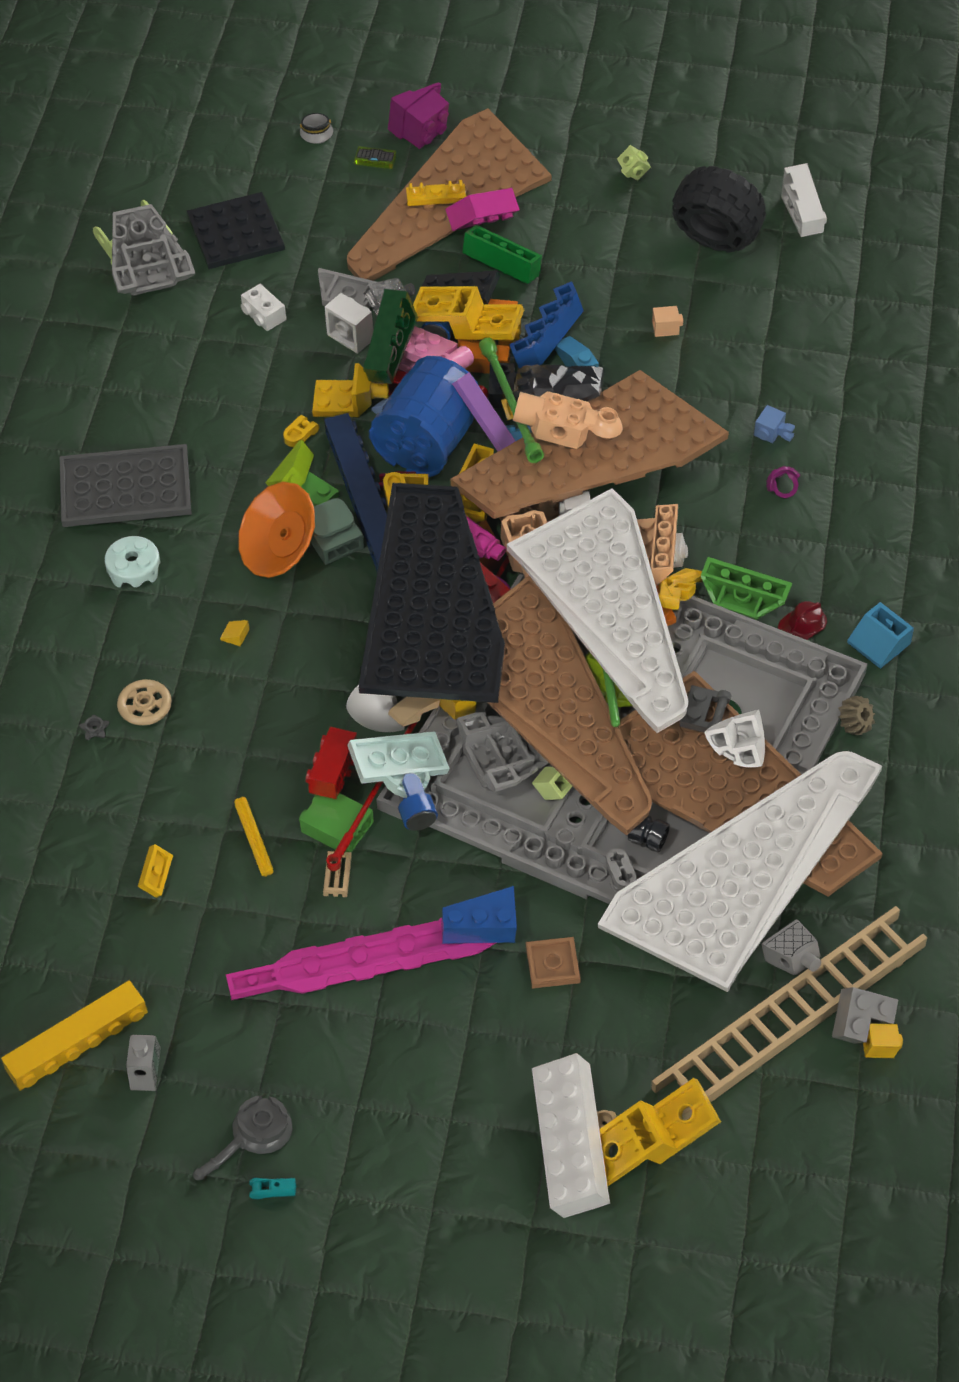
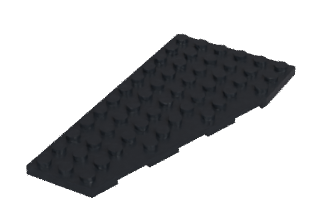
[358,483,505,703]

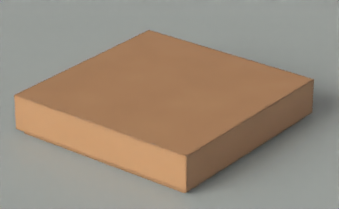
[526,937,580,989]

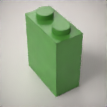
[299,793,374,852]

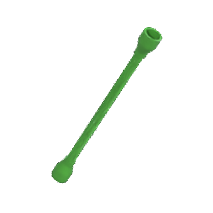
[479,338,544,463]

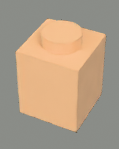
[652,306,683,337]

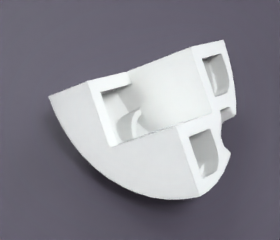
[346,685,404,732]
[705,709,765,767]

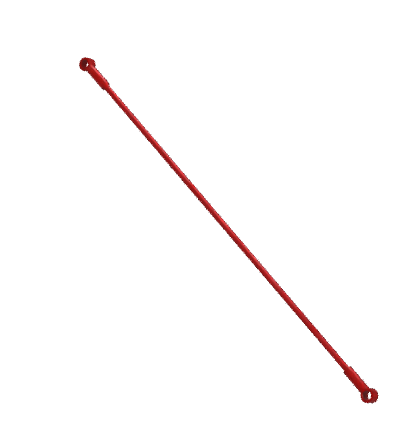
[326,556,509,871]

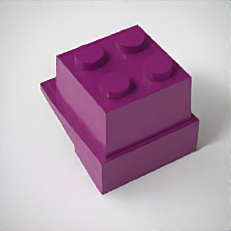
[388,82,449,149]

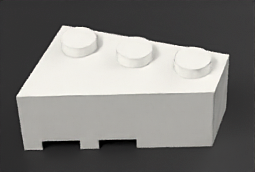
[781,163,827,237]

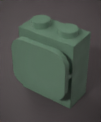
[311,498,364,565]

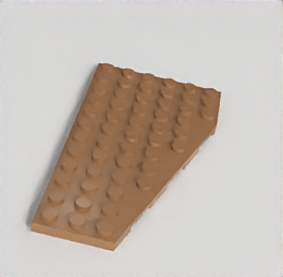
[451,370,729,519]
[618,671,882,896]

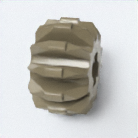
[838,696,875,735]

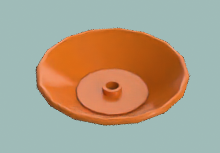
[239,482,315,578]

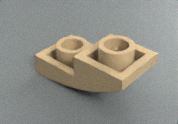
[388,697,440,727]

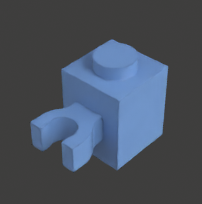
[754,405,795,443]

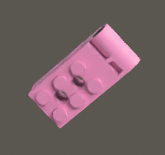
[398,327,474,372]

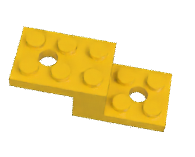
[413,286,524,340]
[599,1078,721,1186]

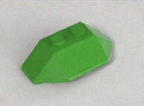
[700,557,792,620]

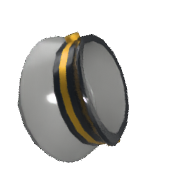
[300,113,333,144]

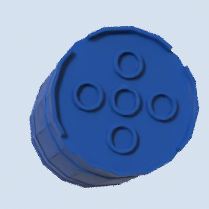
[369,356,479,477]

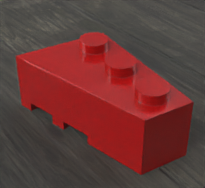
[305,727,357,799]

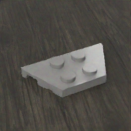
[318,268,392,308]

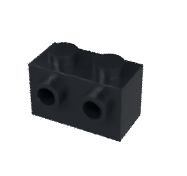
[489,363,517,408]

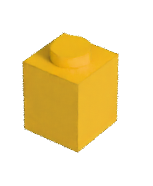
[863,1023,903,1058]

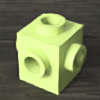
[617,145,651,181]

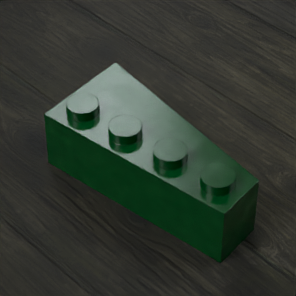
[363,289,418,384]

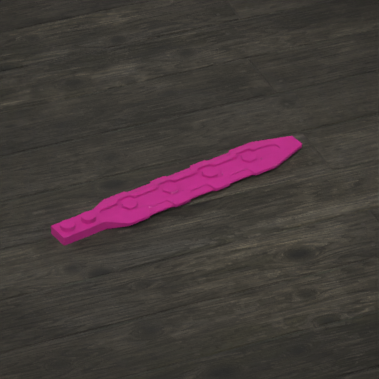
[226,918,496,1000]

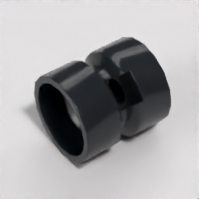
[628,815,670,852]

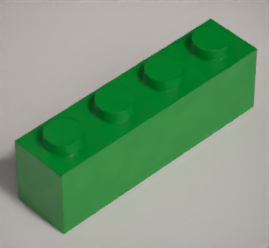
[462,225,542,284]

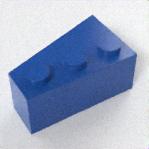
[441,886,517,944]

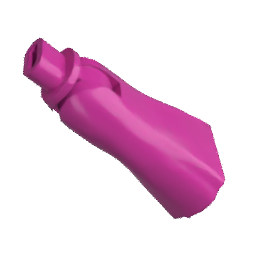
[466,515,507,561]

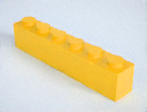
[1,980,148,1091]

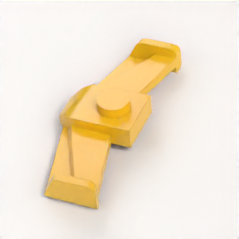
[659,568,702,610]

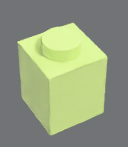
[532,767,572,800]

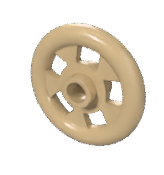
[117,679,172,725]

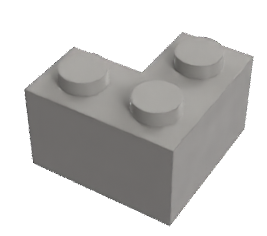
[832,987,898,1044]

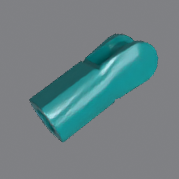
[249,1178,296,1199]

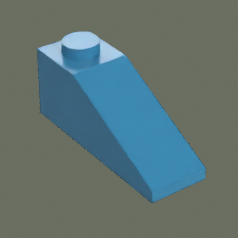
[554,336,599,367]

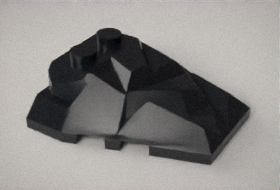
[513,364,605,402]

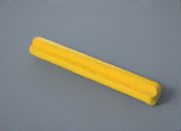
[234,797,273,877]

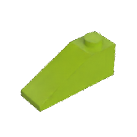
[265,440,314,487]

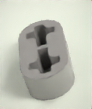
[606,848,636,891]

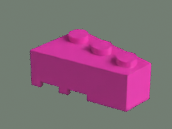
[445,188,520,231]

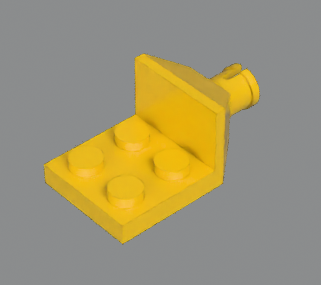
[312,363,389,417]

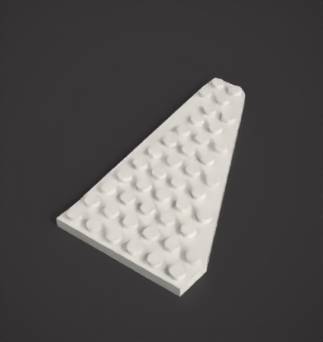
[507,489,688,733]
[598,751,882,992]

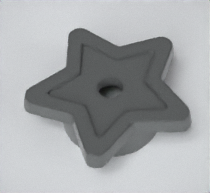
[80,715,109,740]

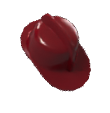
[778,601,827,640]

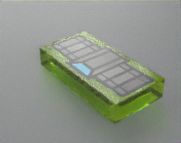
[354,146,396,169]

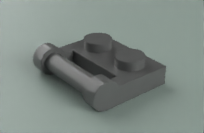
[680,685,732,733]

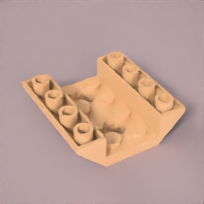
[637,504,678,586]

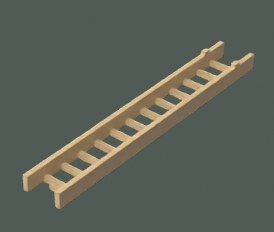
[651,906,927,1120]

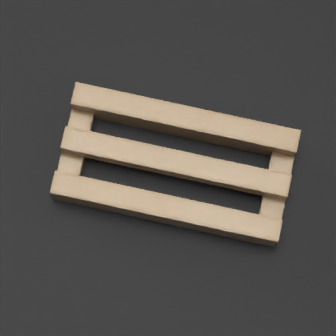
[323,851,352,897]

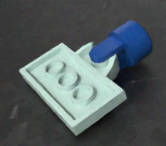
[347,731,450,831]

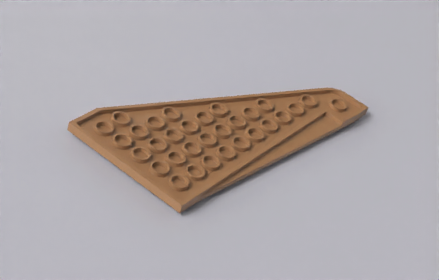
[347,108,552,281]
[487,575,652,835]

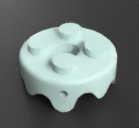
[105,536,161,587]

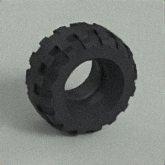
[672,166,766,252]

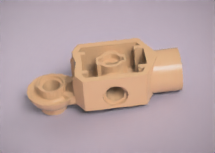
[513,391,623,449]
[499,506,548,578]

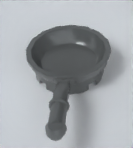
[193,1096,293,1180]

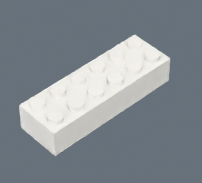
[532,1053,610,1218]

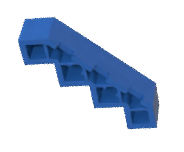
[509,281,584,368]

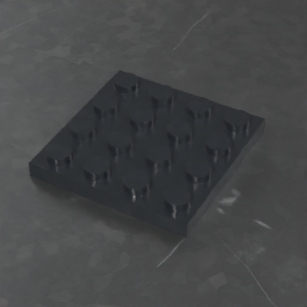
[187,192,285,269]

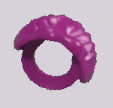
[766,466,800,498]

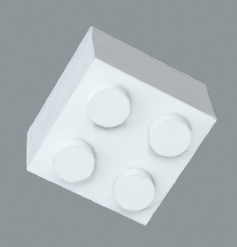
[325,293,373,354]

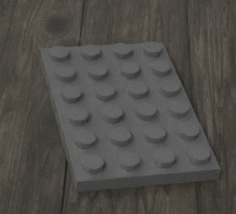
[60,444,192,527]

